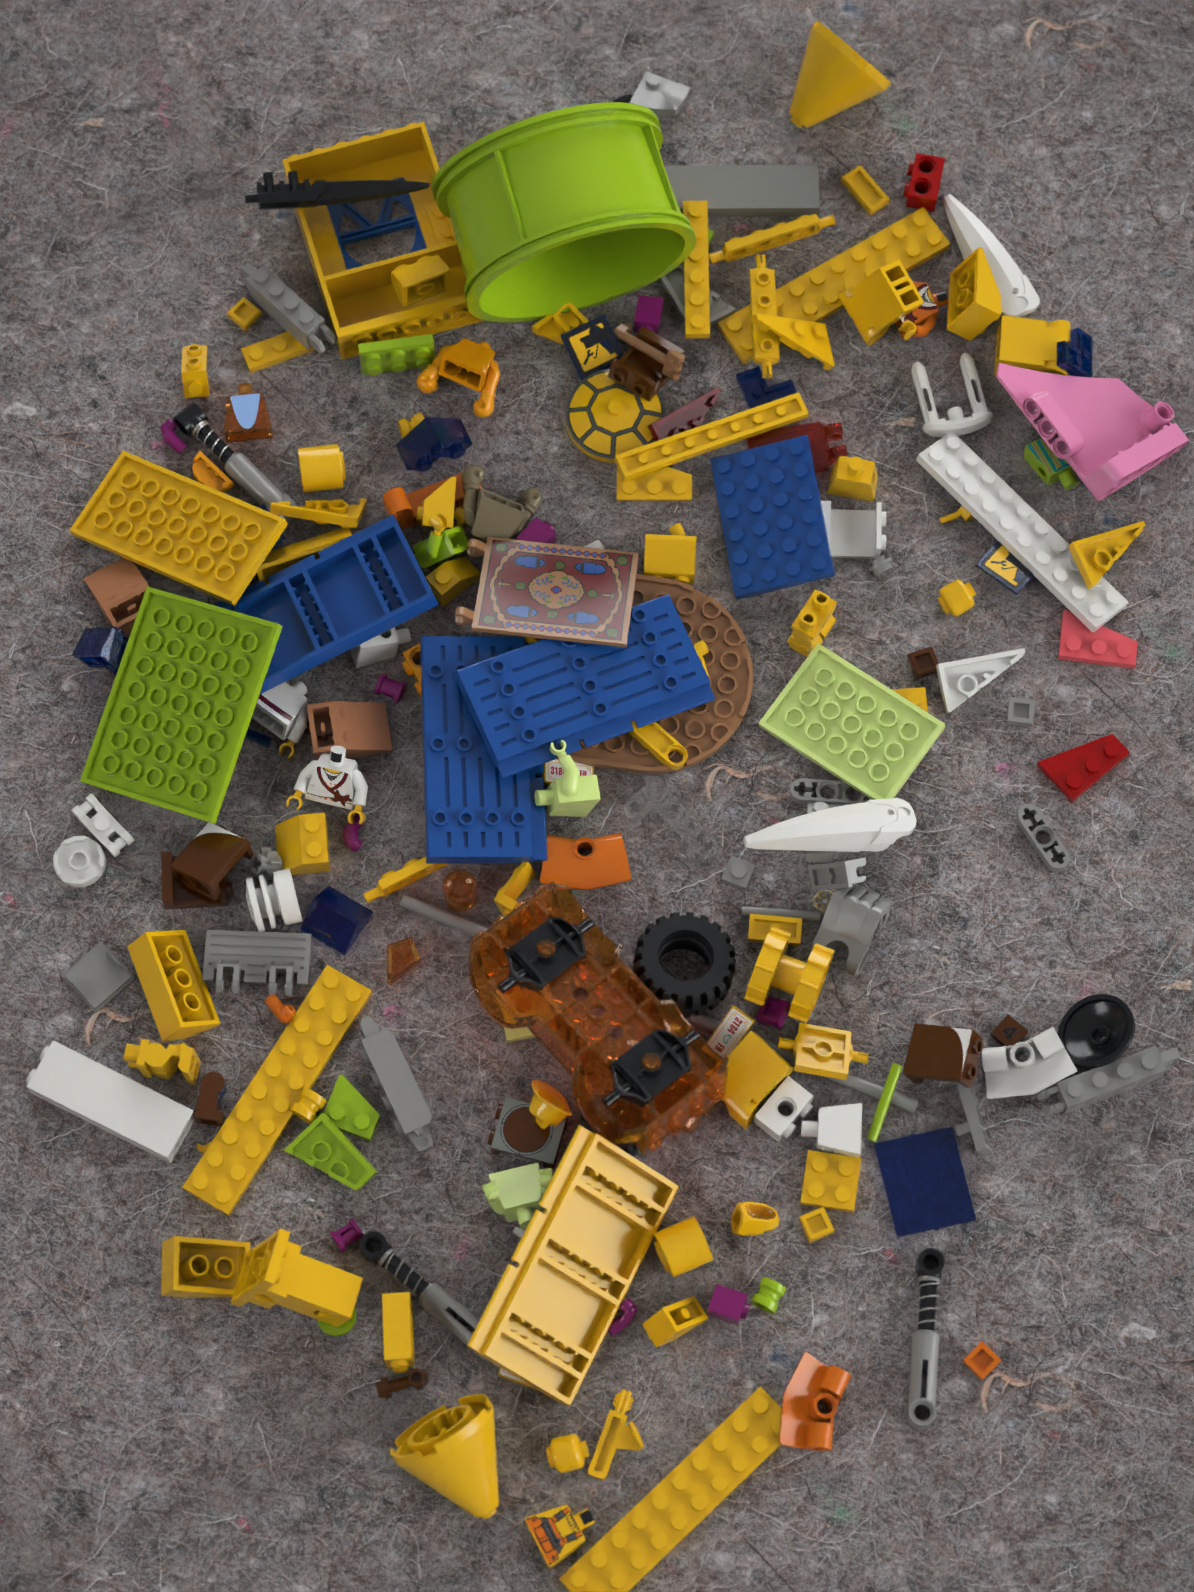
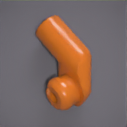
[264,994,295,1023]

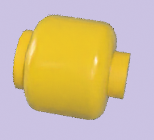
[937,579,977,617]
[546,1433,589,1473]

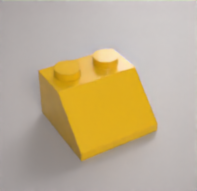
[391,254,450,307]
[644,534,696,584]
[275,813,331,875]

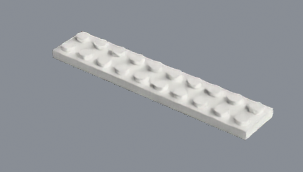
[916,434,1129,633]

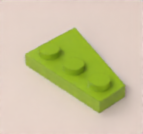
[284,1113,378,1191]

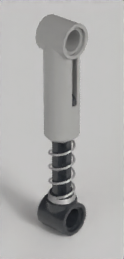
[173,402,298,523]
[360,1231,487,1360]
[906,1248,945,1430]

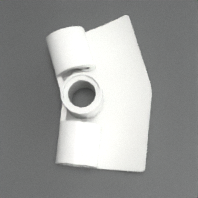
[982,1027,1077,1099]

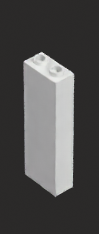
[26,1040,195,1164]

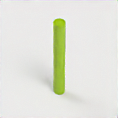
[866,1062,903,1142]

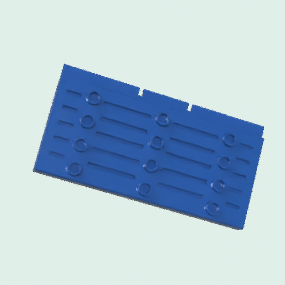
[213,514,439,695]
[455,594,715,779]
[420,636,547,864]

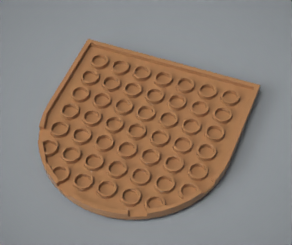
[557,574,753,774]

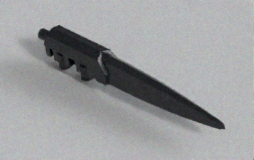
[245,171,430,210]

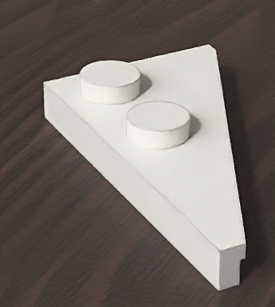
[936,648,1025,714]

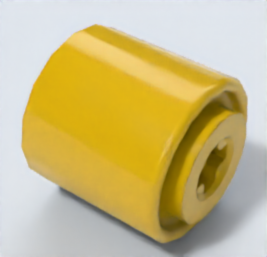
[297,444,346,493]
[653,1216,713,1278]

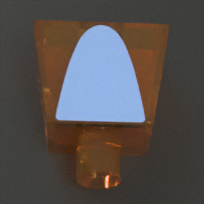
[224,382,274,443]

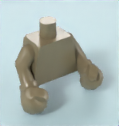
[462,464,542,544]

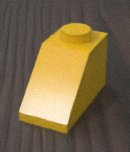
[416,477,456,529]
[426,557,481,606]
[642,1295,709,1348]

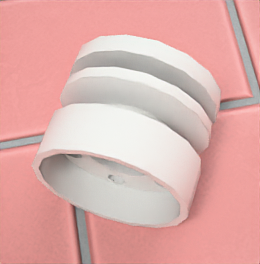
[245,868,303,932]

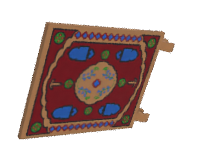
[455,537,639,648]

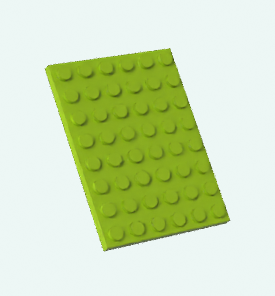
[80,586,283,824]

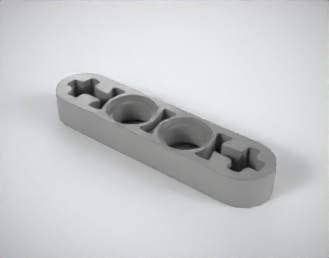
[789,778,871,805]

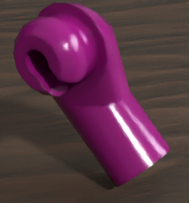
[160,419,187,454]
[343,813,367,851]
[608,1298,638,1337]

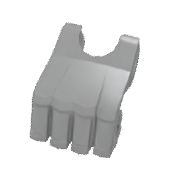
[810,884,892,976]

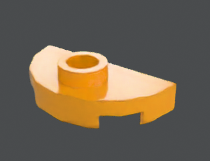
[192,451,235,492]

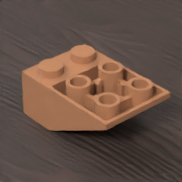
[83,558,149,641]
[307,701,393,760]

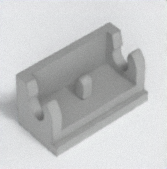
[808,857,866,891]

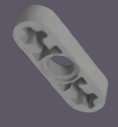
[1016,804,1070,872]

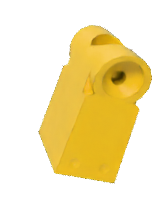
[837,260,924,346]
[994,315,1071,375]
[697,1031,794,1130]

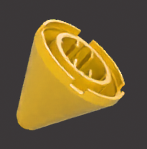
[789,20,891,129]
[390,1394,499,1519]

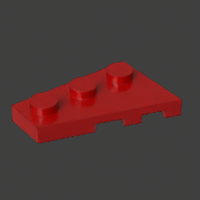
[1037,734,1130,803]

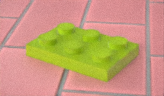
[358,334,435,376]

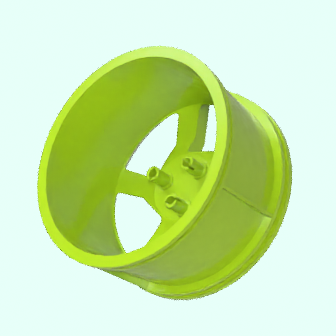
[431,102,696,323]

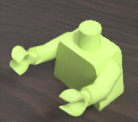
[534,740,601,817]
[482,1162,553,1230]

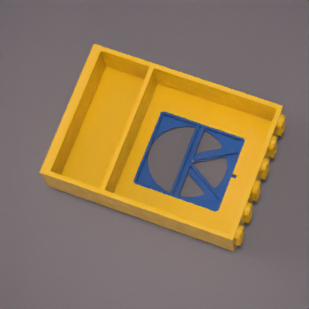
[282,122,484,360]

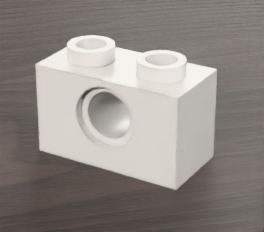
[753,1076,813,1142]

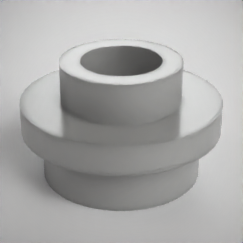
[868,555,893,577]

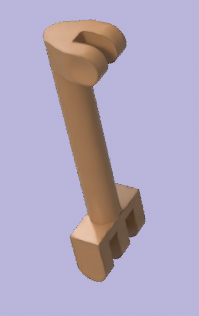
[613,322,685,380]

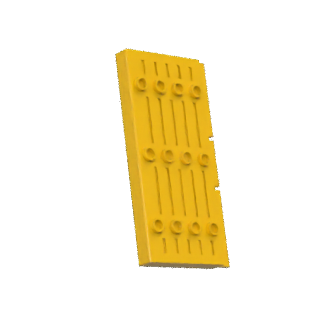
[467,1125,679,1406]

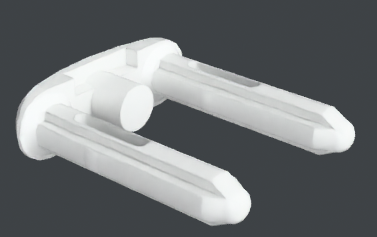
[911,353,993,437]

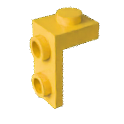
[181,344,210,398]
[494,862,536,925]

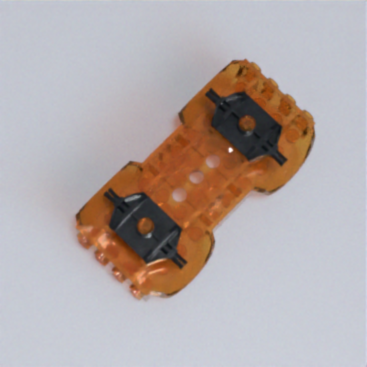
[469,882,729,1155]

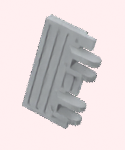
[202,929,312,996]

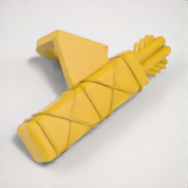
[588,1389,644,1480]

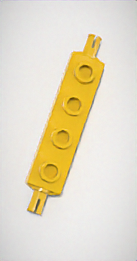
[709,214,835,264]
[749,254,780,379]
[363,856,449,904]

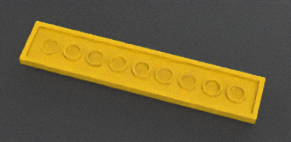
[717,207,950,365]
[182,965,373,1217]
[559,1386,782,1592]

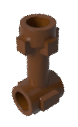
[375,1368,429,1399]

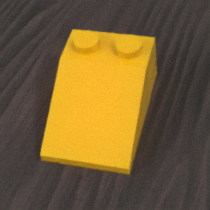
[947,247,1002,341]
[161,1236,251,1298]

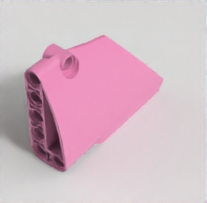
[996,363,1190,501]

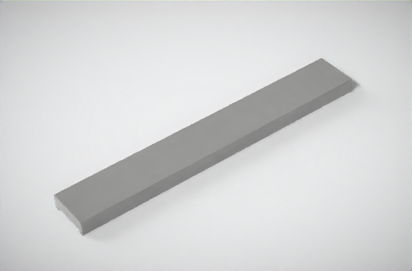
[664,165,820,217]

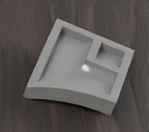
[629,71,691,116]

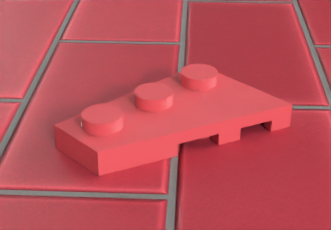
[1058,609,1138,669]

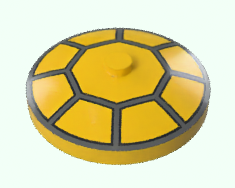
[566,369,665,463]

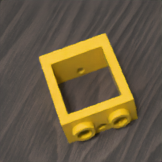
[382,1292,415,1373]

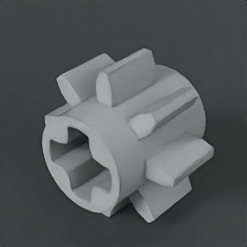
[250,848,283,880]

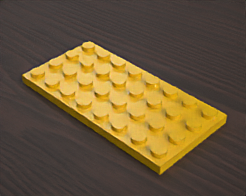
[69,451,288,606]

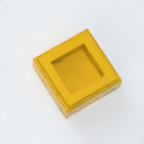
[227,297,262,332]
[798,1206,835,1243]

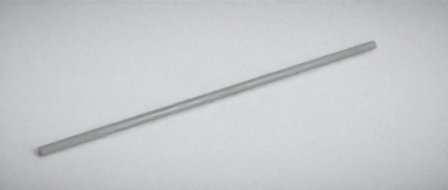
[400,894,919,1113]

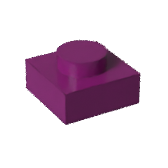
[755,996,791,1029]

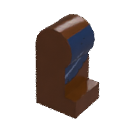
[194,1072,227,1127]

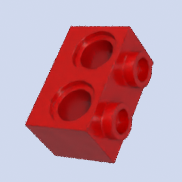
[903,153,945,212]

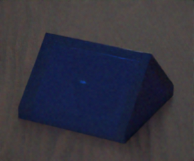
[300,886,373,956]

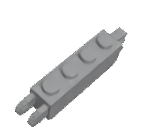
[241,263,337,353]
[359,1016,434,1154]
[1037,1046,1181,1116]

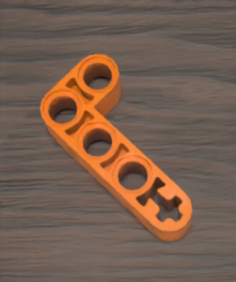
[383,472,482,530]

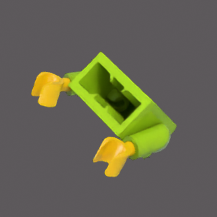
[413,507,468,569]

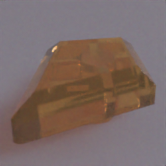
[387,936,421,985]

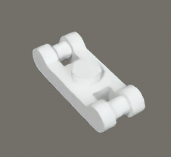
[71,793,135,858]

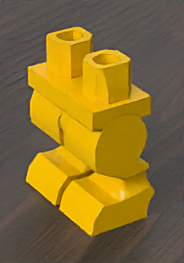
[787,589,837,657]
[124,1039,201,1087]

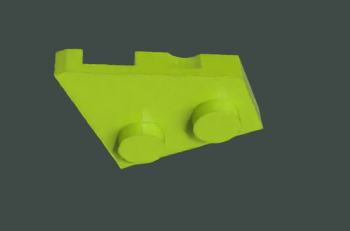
[324,1074,381,1142]

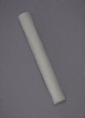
[741,906,821,922]

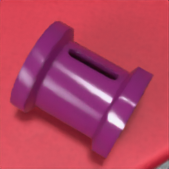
[374,673,407,703]
[329,1218,364,1253]

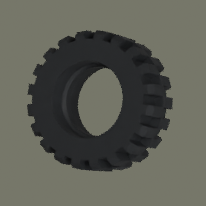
[633,912,736,1018]

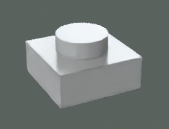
[1006,697,1035,727]
[721,856,756,891]

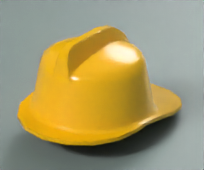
[529,1080,573,1129]

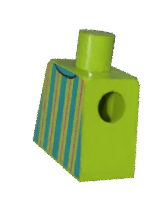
[1023,438,1079,490]

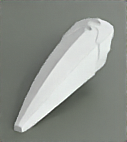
[942,194,1040,317]
[743,798,917,852]

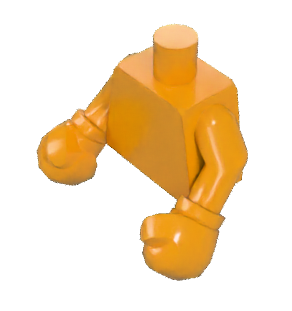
[416,339,500,419]

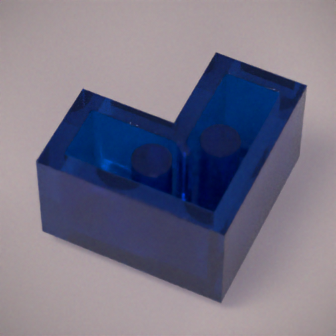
[396,417,472,472]
[72,626,128,675]

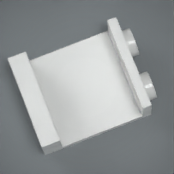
[821,501,886,559]

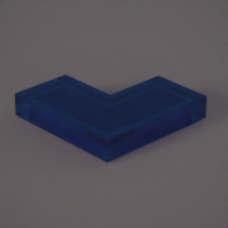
[1057,328,1093,378]
[736,366,797,409]

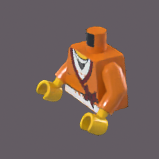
[896,281,948,340]

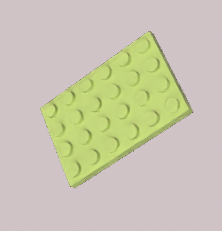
[758,643,945,800]

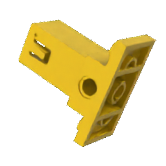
[230,1228,363,1327]

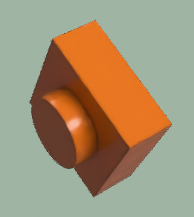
[962,1341,1002,1381]

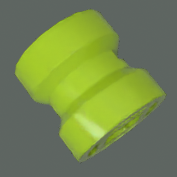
[750,1277,786,1314]

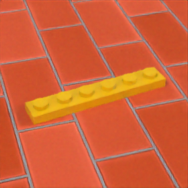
[683,201,710,339]

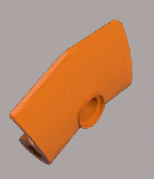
[540,832,632,890]
[779,1352,851,1452]

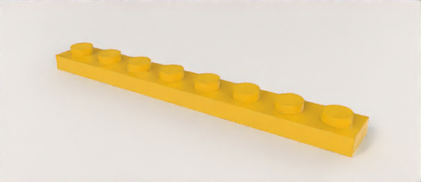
[614,392,809,481]

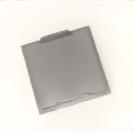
[61,941,135,1014]

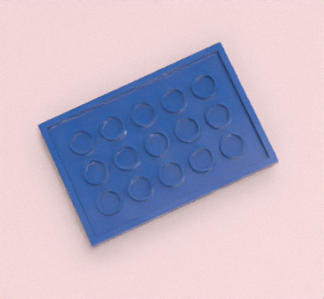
[710,435,835,600]

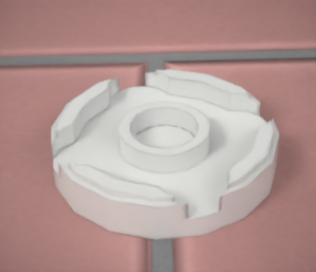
[53,836,106,888]

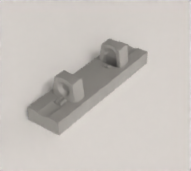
[942,1081,992,1155]

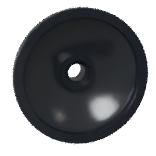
[1058,994,1135,1068]

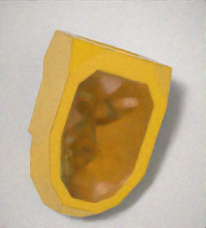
[731,1201,780,1236]

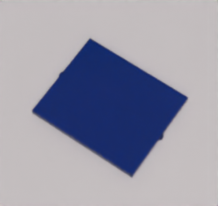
[874,1127,976,1238]

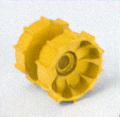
[744,927,835,1023]

